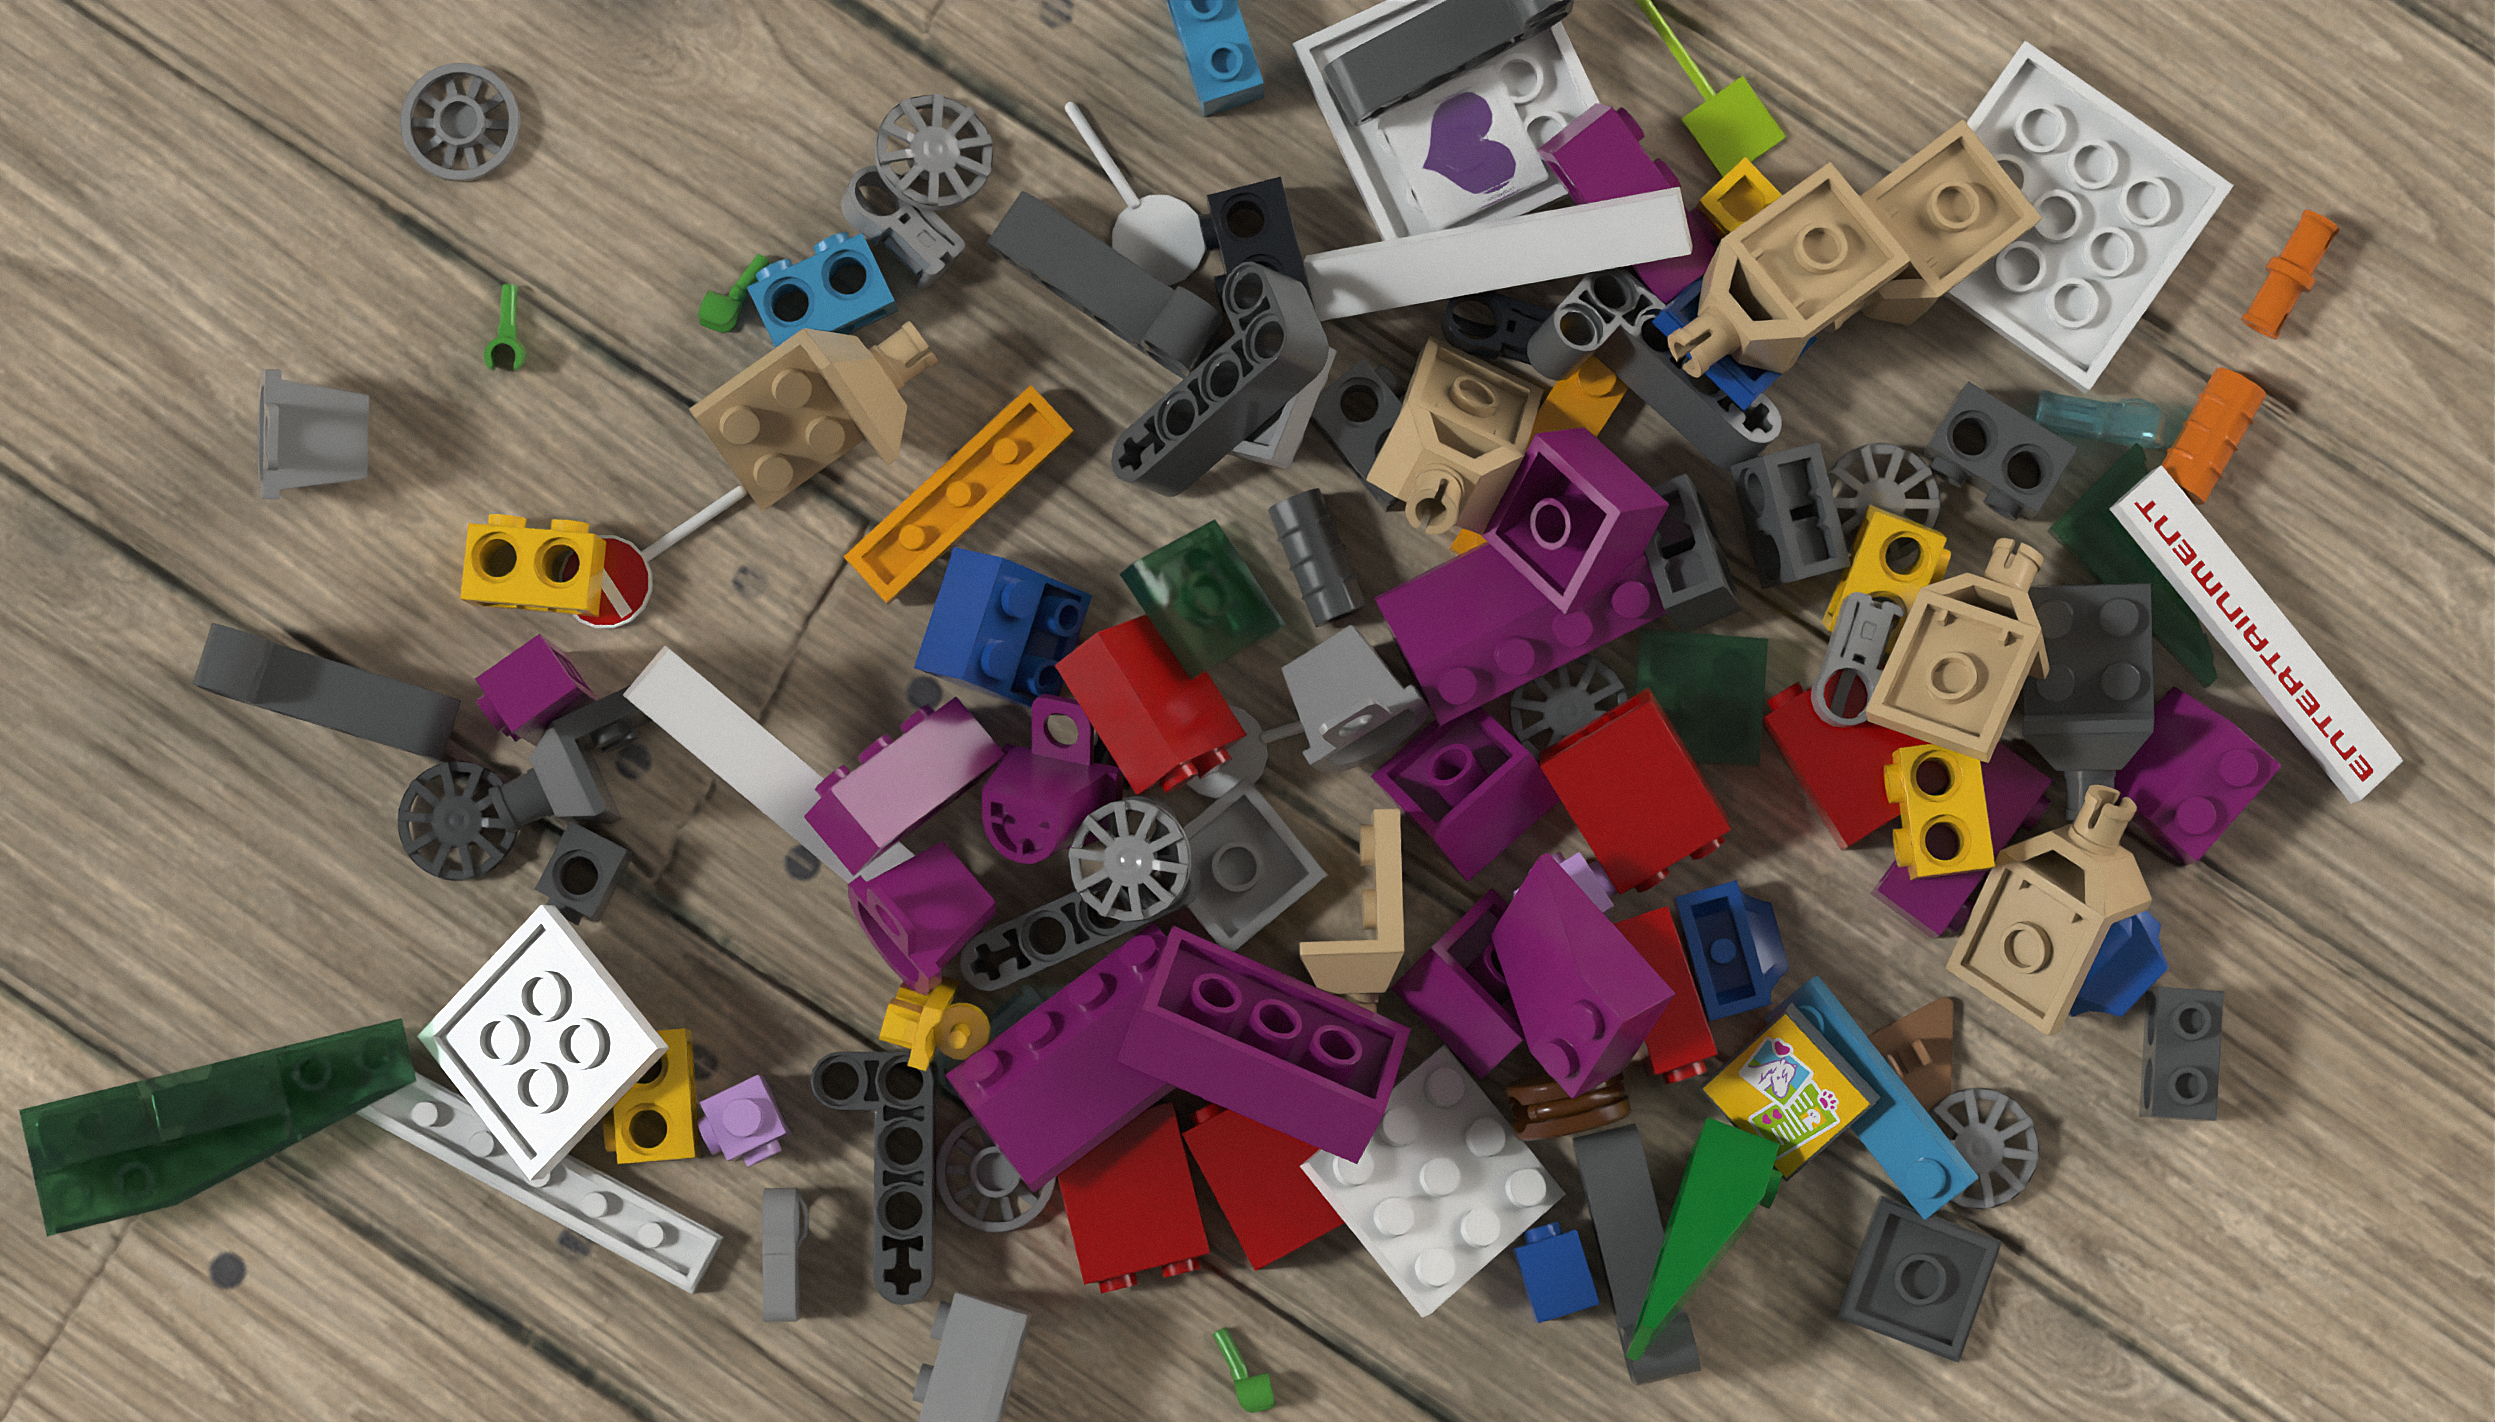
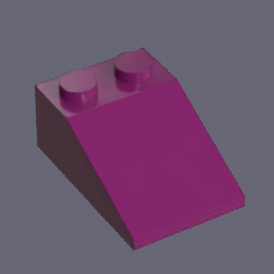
[1491,852,1676,1100]

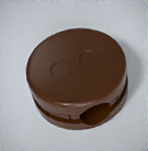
[1505,1071,1631,1141]

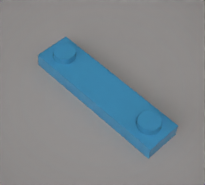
[1763,975,1979,1221]

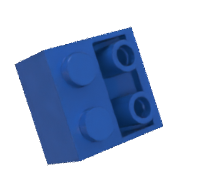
[914,547,1092,716]

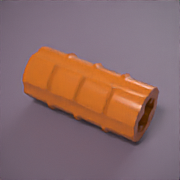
[2161,367,2266,505]

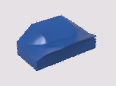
[1673,880,1790,1022]
[2068,910,2169,1017]

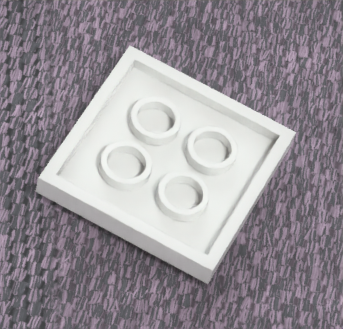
[417,905,669,1180]
[1300,1044,1566,1318]

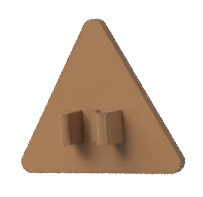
[1867,997,1954,1136]

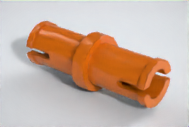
[2240,209,2340,340]

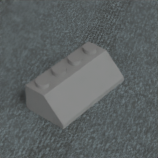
[912,1291,1032,1422]

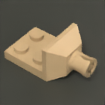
[1822,119,2042,333]
[1667,162,1912,378]
[689,321,939,512]
[1366,335,1544,535]
[1865,538,2050,763]
[1945,785,2152,1036]
[1299,809,1405,1014]

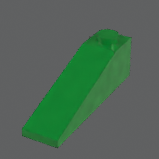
[1626,1117,1783,1361]

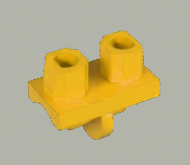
[879,975,991,1071]

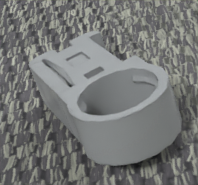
[841,166,965,288]
[1811,592,1903,728]
[762,1188,810,1322]

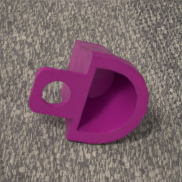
[982,694,1123,864]
[848,841,996,996]

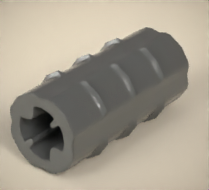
[1268,488,1367,628]

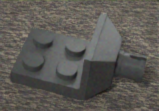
[2022,582,2154,821]
[489,685,653,834]

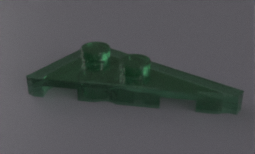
[2047,442,2218,688]

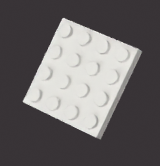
[1292,0,1600,241]
[1944,41,2234,394]

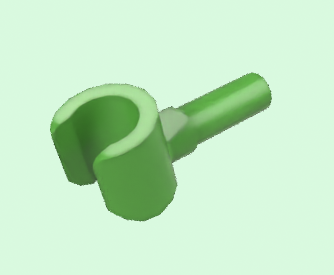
[698,254,770,333]
[484,284,527,371]
[1213,1327,1275,1413]

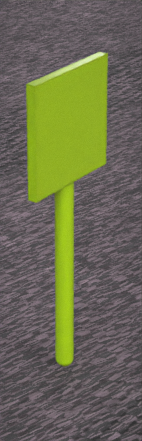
[1635,0,1786,178]

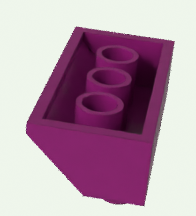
[1374,542,1667,726]
[945,922,1176,1193]
[1117,926,1411,1164]

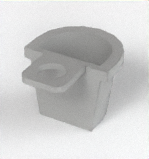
[258,369,369,499]
[1281,625,1429,774]

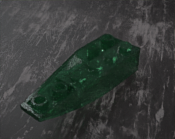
[19,1018,417,1237]

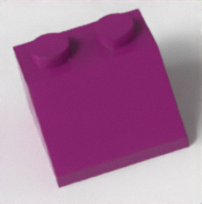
[1482,427,1669,614]
[2114,686,2282,866]
[1371,706,1560,882]
[1391,888,1525,1080]

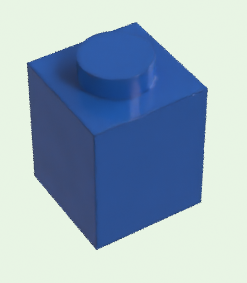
[1512,1221,1600,1324]

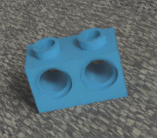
[1166,0,1264,117]
[747,231,899,348]

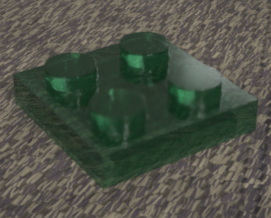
[1119,519,1286,680]
[1634,629,1768,768]

